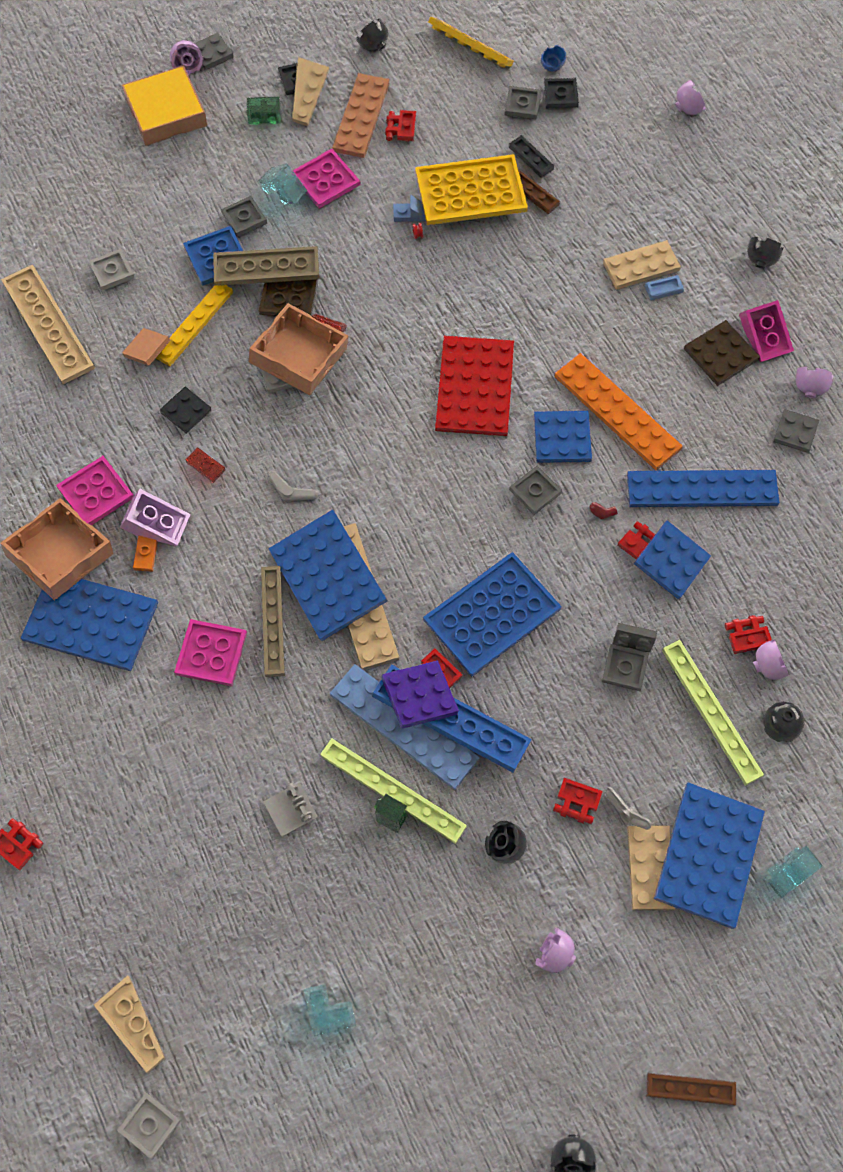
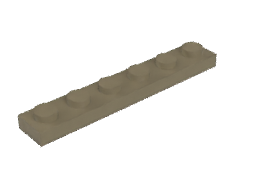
[261,566,285,677]

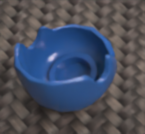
[541,45,566,72]

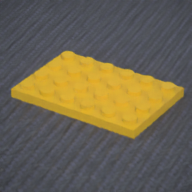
[415,154,528,225]

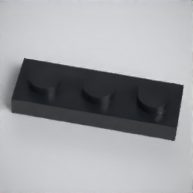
[509,135,554,178]

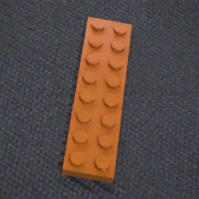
[554,353,683,470]

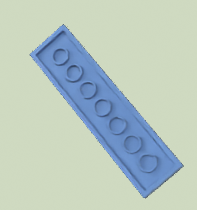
[330,664,480,790]

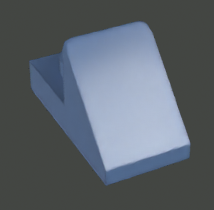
[393,195,426,222]

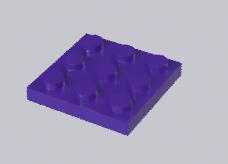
[382,661,459,729]

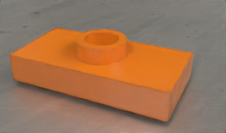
[133,535,158,572]

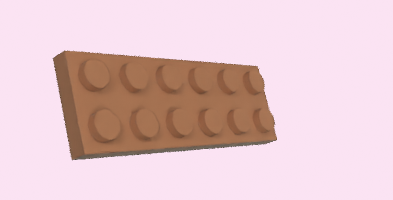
[332,73,390,158]

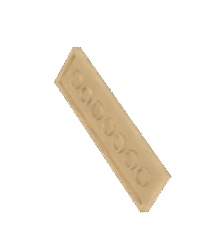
[1,264,95,384]
[343,523,399,670]

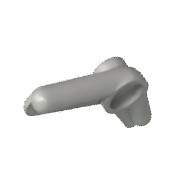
[268,471,319,502]
[606,787,651,830]

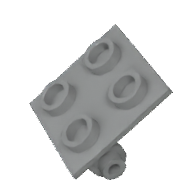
[263,783,318,837]

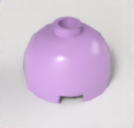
[169,40,203,76]
[675,80,706,115]
[796,367,834,398]
[753,640,789,680]
[536,927,576,973]

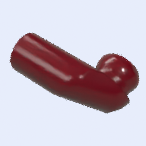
[589,502,618,519]

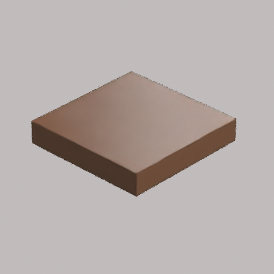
[122,328,170,366]

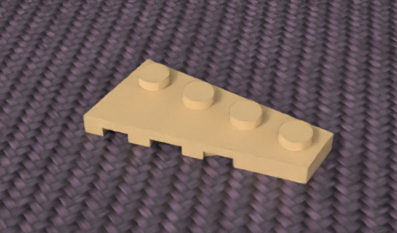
[292,57,329,127]
[94,975,165,1073]

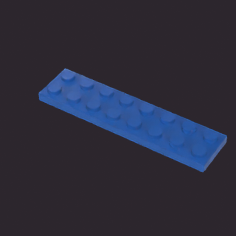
[627,470,780,507]
[372,664,532,773]

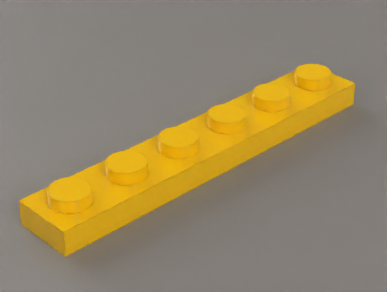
[428,16,514,68]
[156,285,233,367]

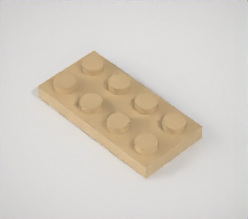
[603,240,681,290]
[627,826,675,910]

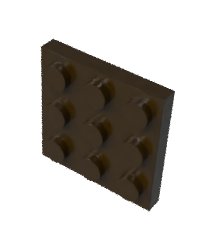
[259,279,318,317]
[684,320,760,386]

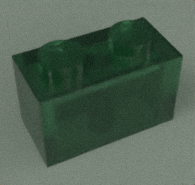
[247,96,281,124]
[374,794,408,833]

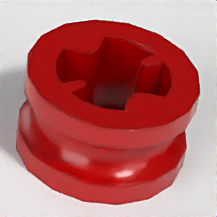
[412,223,423,239]

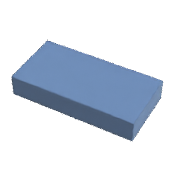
[645,275,684,300]

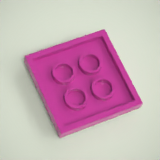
[291,149,361,209]
[56,456,134,525]
[174,619,247,686]

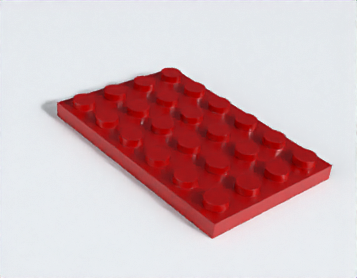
[435,336,514,436]

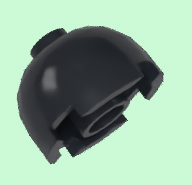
[356,18,388,51]
[747,237,784,269]
[763,701,805,742]
[485,821,527,864]
[551,1134,596,1172]

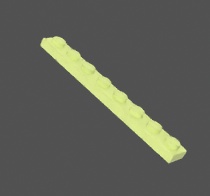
[662,640,764,786]
[320,738,467,844]

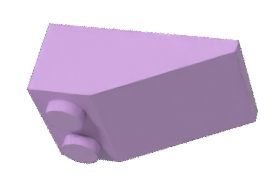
[120,489,190,546]

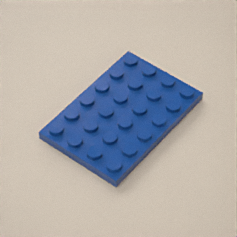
[268,509,388,641]
[423,552,562,677]
[21,579,158,672]
[654,782,765,929]

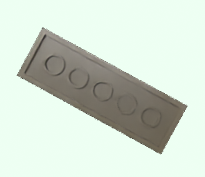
[214,246,320,286]

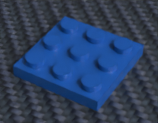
[183,226,243,286]
[534,411,592,463]
[633,520,711,599]

